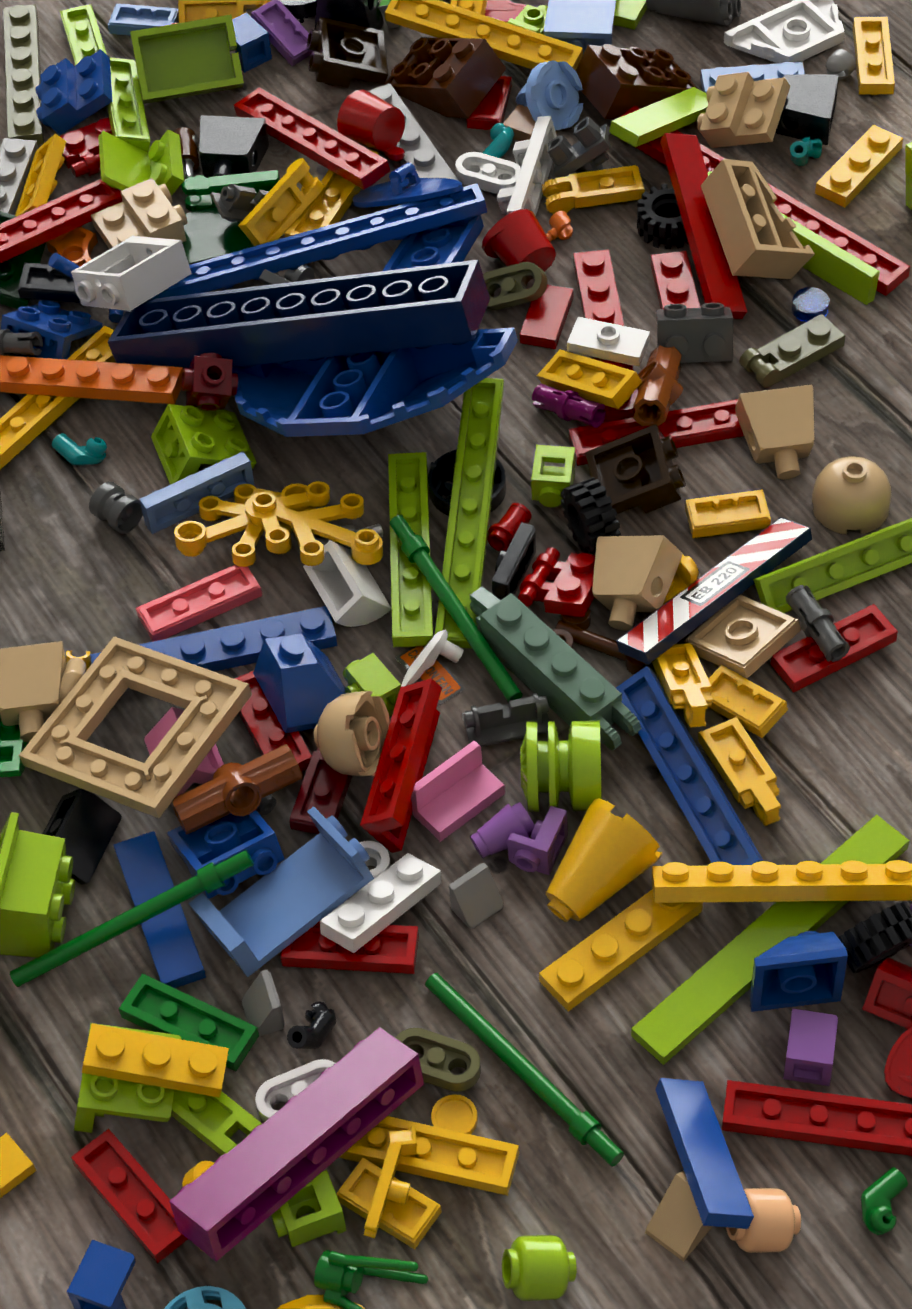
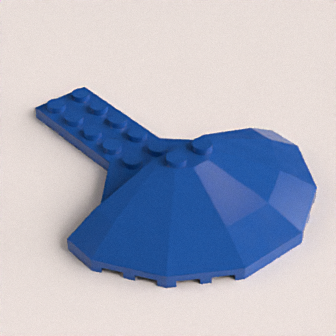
[232,215,518,437]

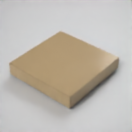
[684,594,801,679]

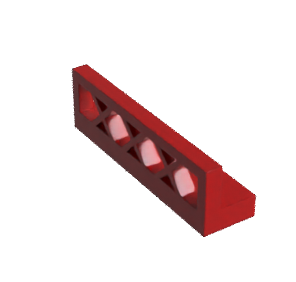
[360,678,442,853]

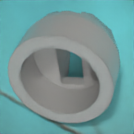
[826,49,856,80]

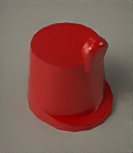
[337,89,405,161]
[482,209,556,289]

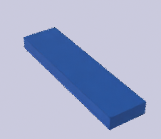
[113,831,206,988]
[655,1078,754,1229]

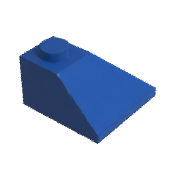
[253,634,346,733]
[750,931,848,1012]

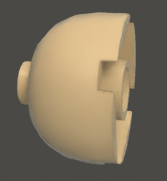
[812,456,891,534]
[314,691,390,777]

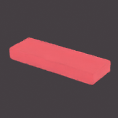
[136,565,262,641]

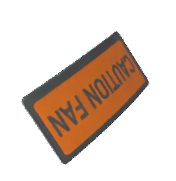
[395,646,464,705]

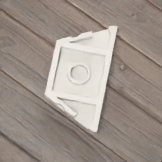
[724,0,844,63]

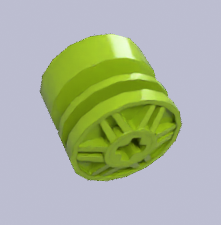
[520,720,602,812]

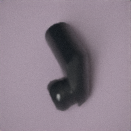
[287,1001,336,1049]

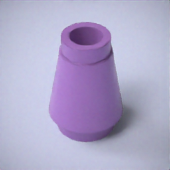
[470,802,535,858]

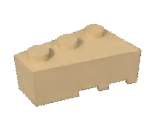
[701,159,815,279]

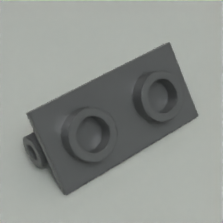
[210,184,269,222]
[462,693,549,747]

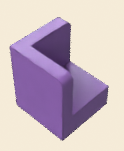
[783,1009,838,1086]

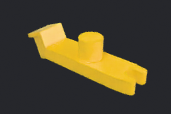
[363,1125,417,1239]

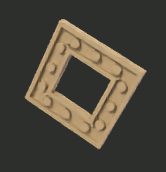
[19,637,252,818]

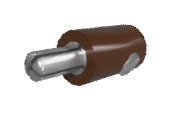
[173,127,199,179]

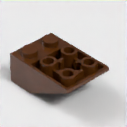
[383,37,506,118]
[576,44,698,120]

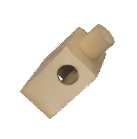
[735,385,814,480]
[592,535,683,631]

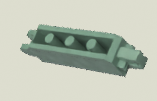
[470,586,642,751]

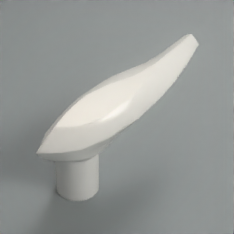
[401,629,464,687]

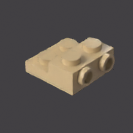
[697,72,790,148]
[91,178,188,252]

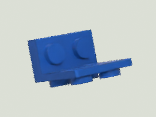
[0,300,103,359]

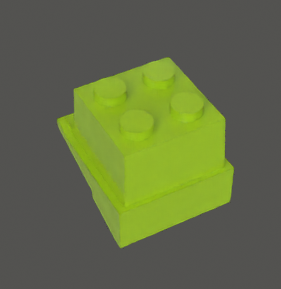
[0,812,75,958]

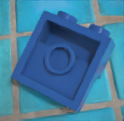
[36,49,113,135]
[167,810,285,899]

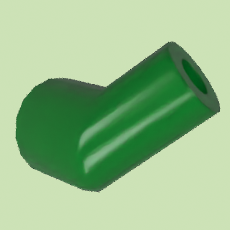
[861,1167,908,1235]

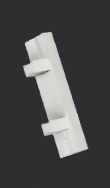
[497,116,557,216]

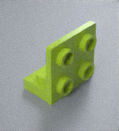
[98,130,184,196]
[151,404,257,485]
[74,1023,181,1133]

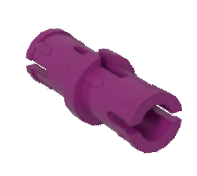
[532,384,606,427]

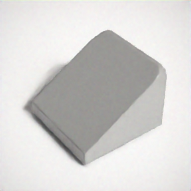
[449,863,503,929]
[242,969,285,1036]

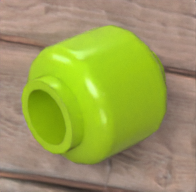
[502,1235,577,1301]

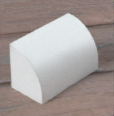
[303,540,392,627]

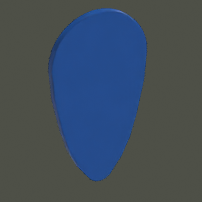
[352,162,463,208]

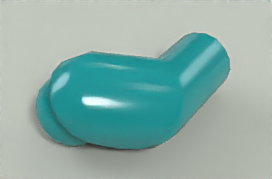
[482,123,514,158]
[790,137,822,166]
[52,433,107,465]

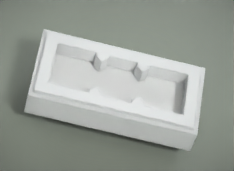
[567,317,650,367]

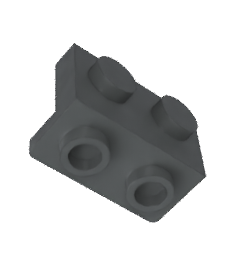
[656,302,733,363]

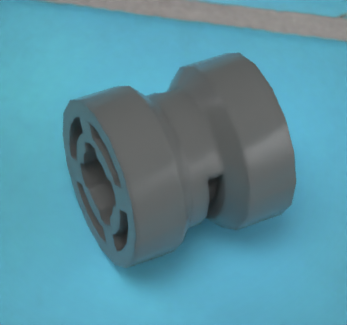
[89,481,143,534]

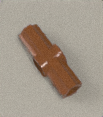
[633,345,683,427]
[171,744,303,835]

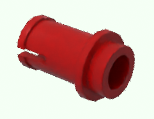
[487,503,532,552]

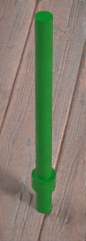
[389,515,522,703]
[10,850,254,987]
[425,973,624,1167]

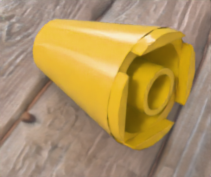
[545,798,662,922]

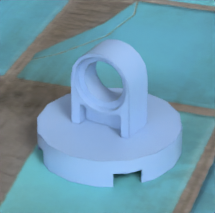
[516,60,583,131]

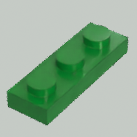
[119,973,259,1072]

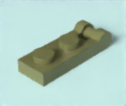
[739,314,845,388]

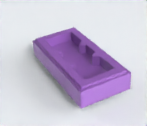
[251,0,313,66]

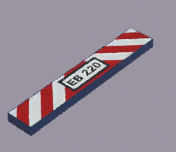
[616,517,812,665]

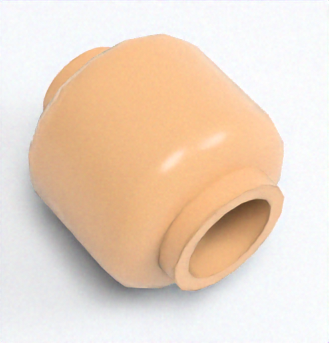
[726,1188,801,1253]

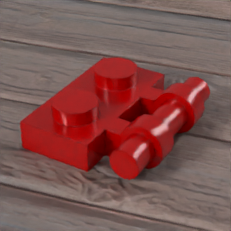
[60,117,112,177]
[518,547,595,617]

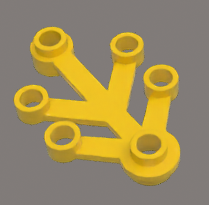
[245,481,383,566]
[174,483,316,567]

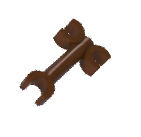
[553,609,645,674]

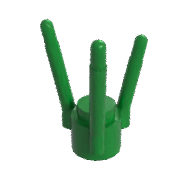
[314,1250,428,1309]

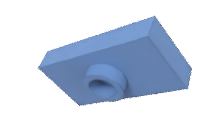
[108,4,179,36]

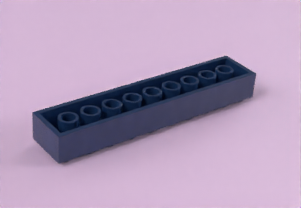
[108,260,490,369]

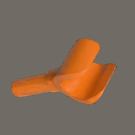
[546,211,573,242]

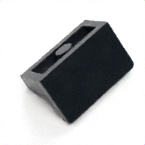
[42,788,122,885]

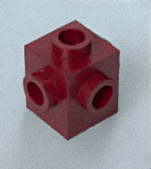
[181,353,238,411]

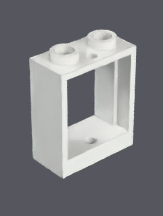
[71,236,192,311]

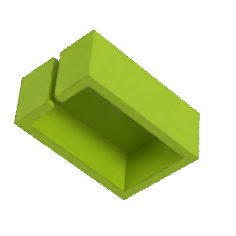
[130,15,244,104]

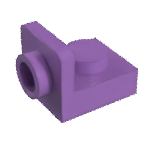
[507,806,568,875]

